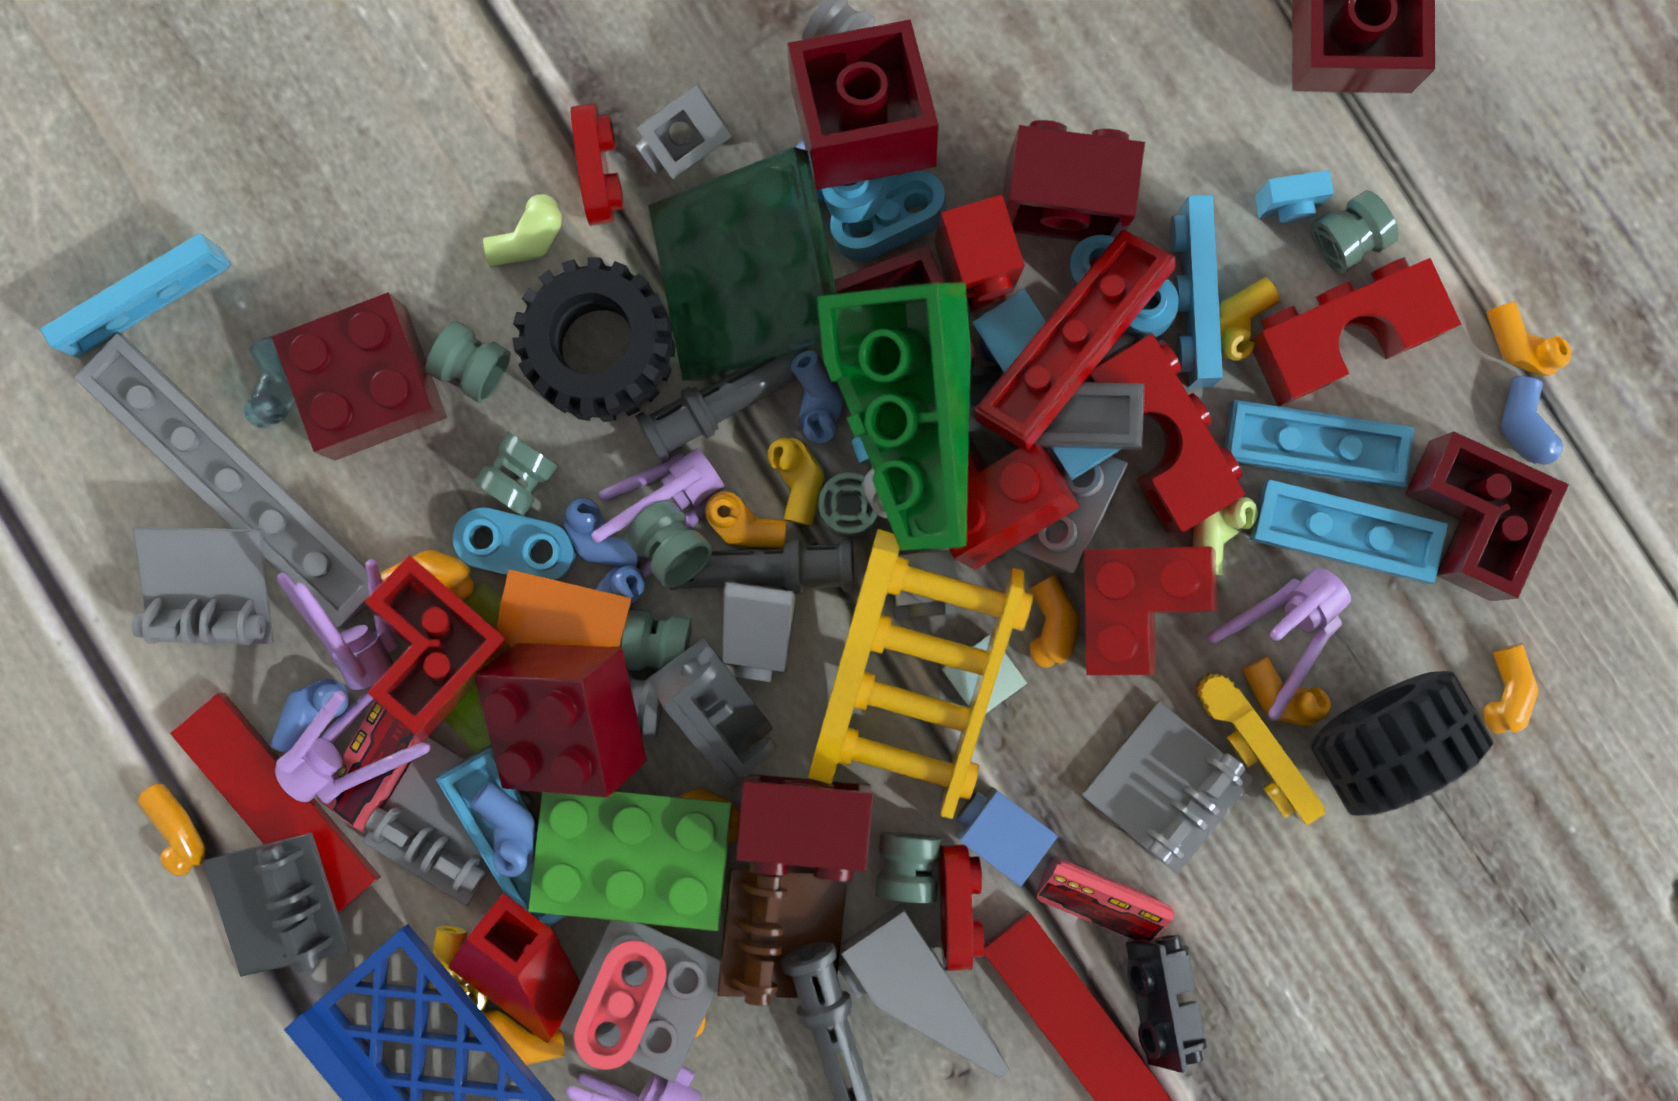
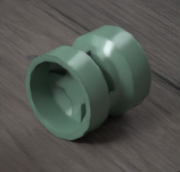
[1311,190,1399,274]
[425,320,511,403]
[473,431,559,516]
[818,472,878,538]
[625,500,712,588]
[621,609,692,672]
[875,832,942,903]

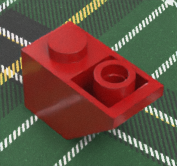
[448,893,581,1043]

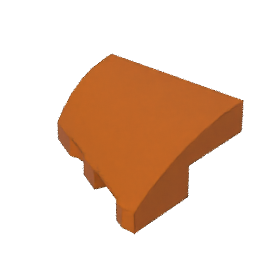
[496,569,631,647]

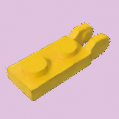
[1195,672,1326,826]

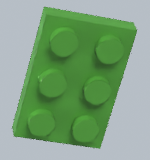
[528,791,733,931]

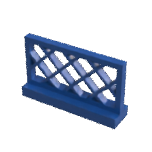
[284,924,556,1101]

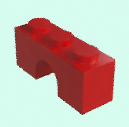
[1250,257,1462,407]
[1085,333,1246,533]

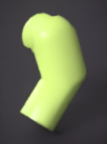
[483,194,562,267]
[1193,497,1258,576]

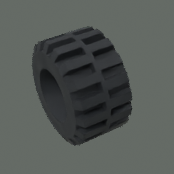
[512,257,675,422]
[1310,671,1494,816]

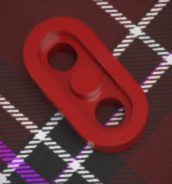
[570,103,624,226]
[938,844,984,971]

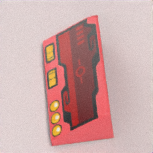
[317,701,422,833]
[1036,856,1175,943]

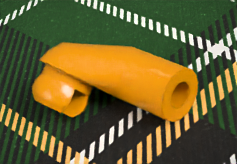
[705,491,787,549]
[137,783,206,876]

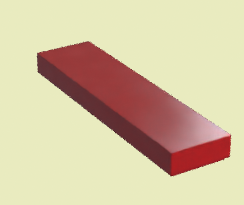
[974,229,1175,452]
[170,693,381,914]
[984,910,1172,1101]

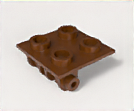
[717,869,847,1006]

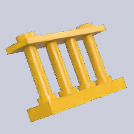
[808,529,1033,819]

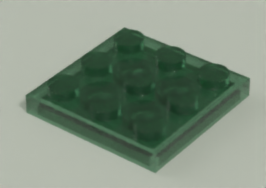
[648,147,837,381]

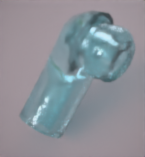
[244,336,295,428]

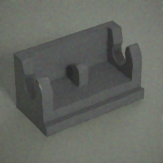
[648,638,777,790]

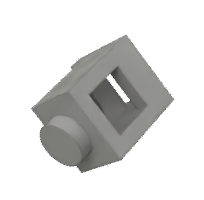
[635,83,732,179]
[893,550,957,620]

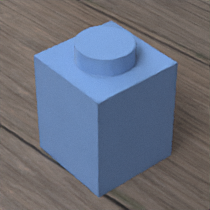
[955,787,1058,887]

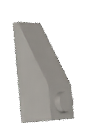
[722,582,797,682]
[838,903,1010,1078]

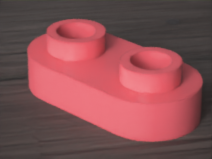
[574,940,667,1070]

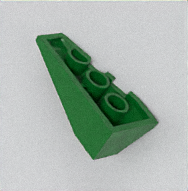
[817,283,971,550]

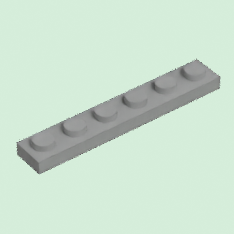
[74,334,383,629]

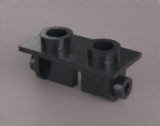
[1125,935,1207,1073]

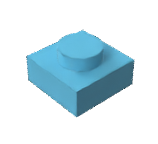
[1255,170,1334,223]

